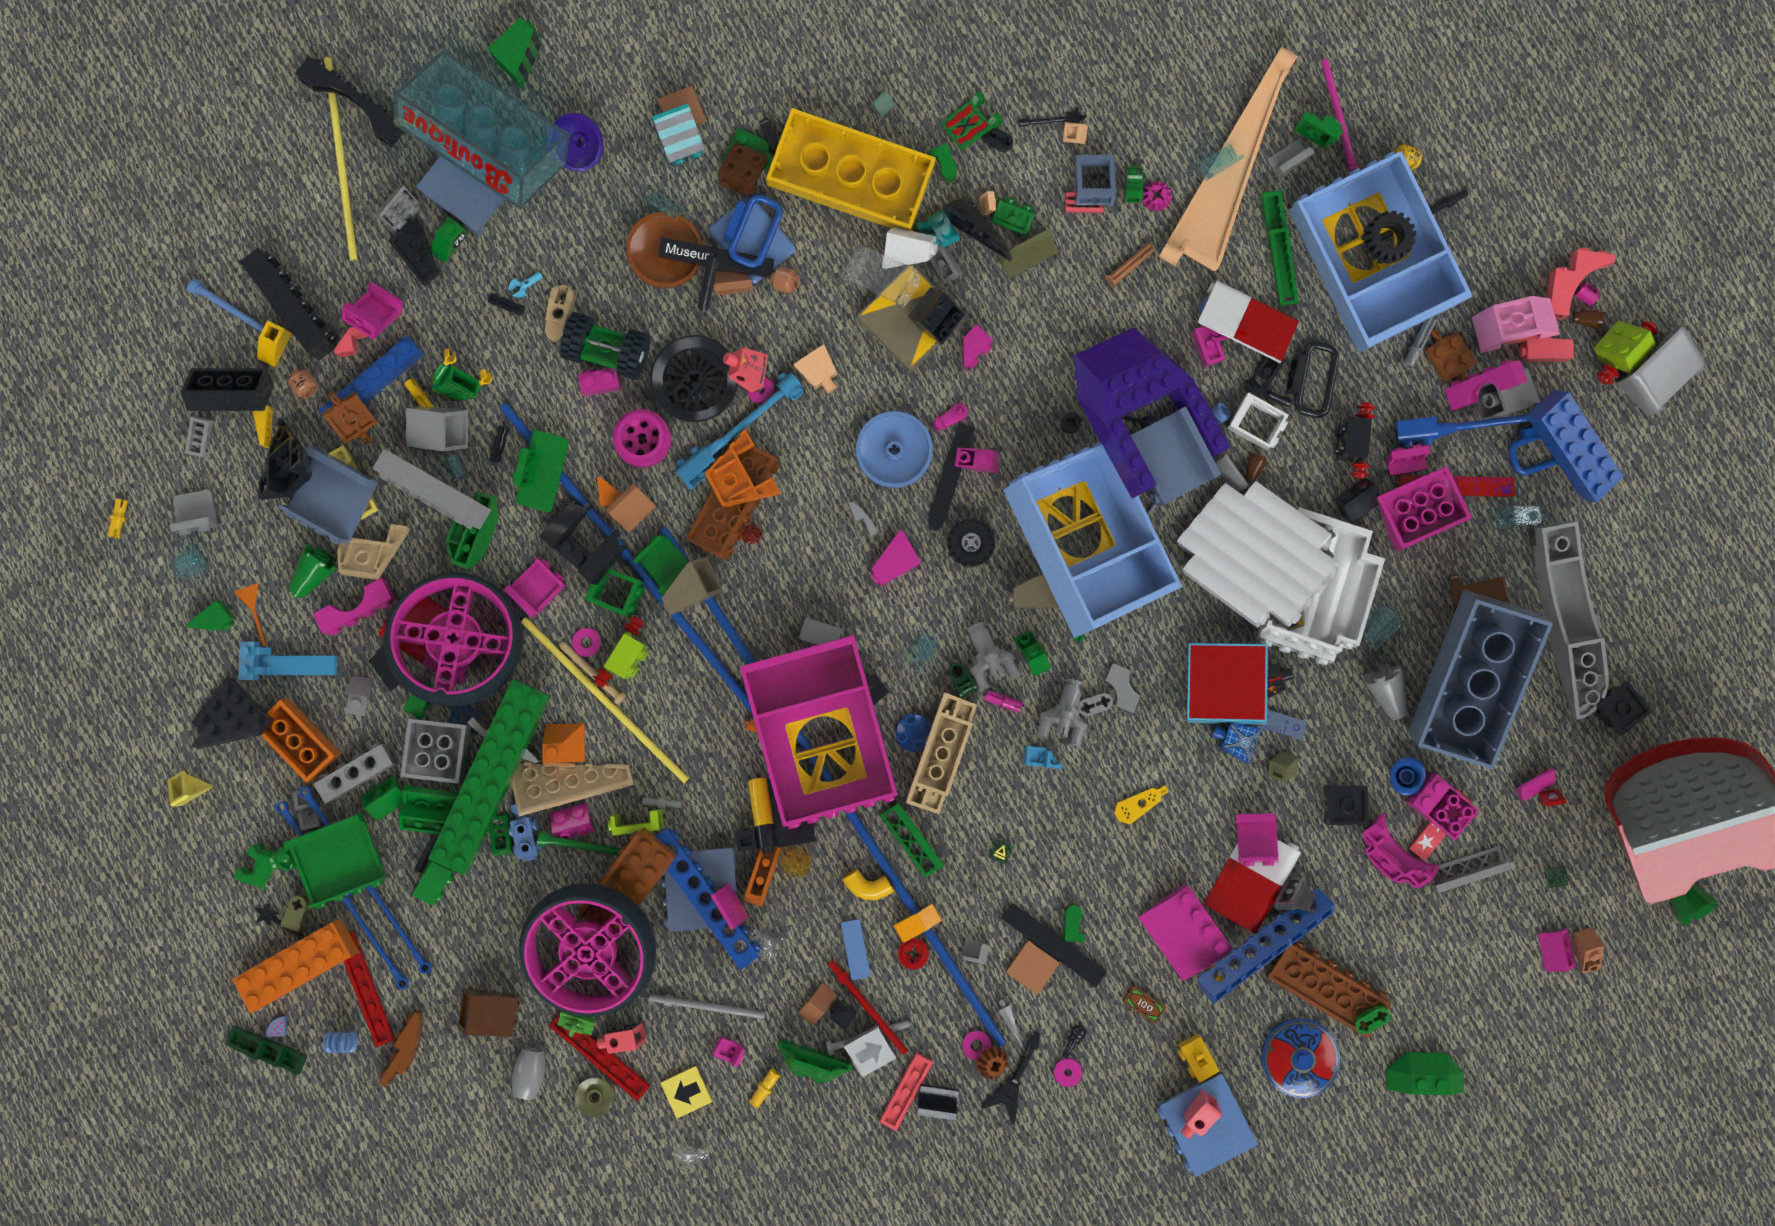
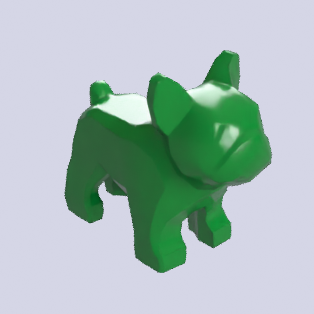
[234,843,297,891]

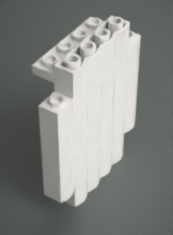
[1177,482,1339,628]
[1256,507,1385,665]

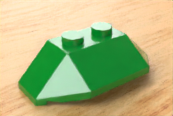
[445,491,498,569]
[777,1038,853,1083]
[1386,1052,1464,1095]

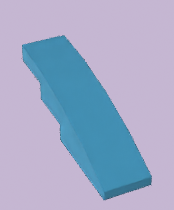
[259,656,337,675]

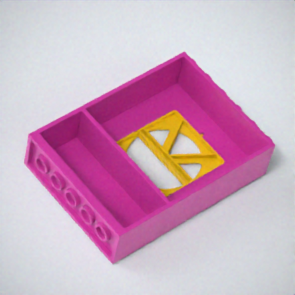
[740,635,898,829]

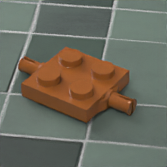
[1424,328,1478,383]
[322,391,378,445]

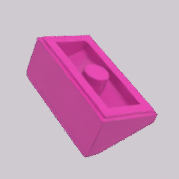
[1515,768,1556,801]

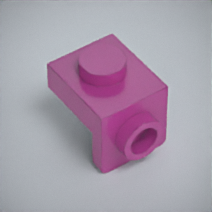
[711,1036,745,1067]

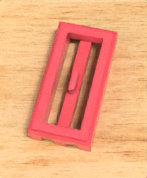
[1065,192,1103,213]

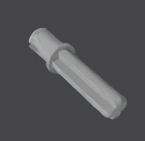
[1402,317,1436,370]

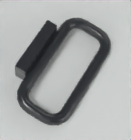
[1285,342,1339,418]

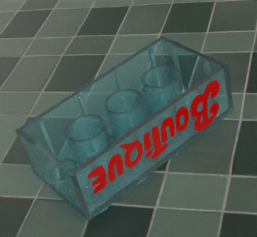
[394,50,570,210]

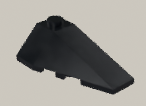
[944,198,1012,262]

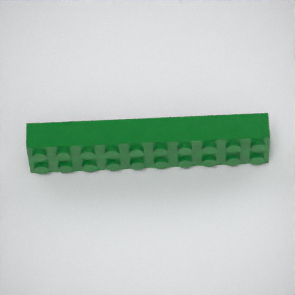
[428,679,552,875]

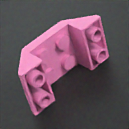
[1472,296,1560,353]

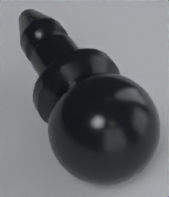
[1063,1025,1086,1059]

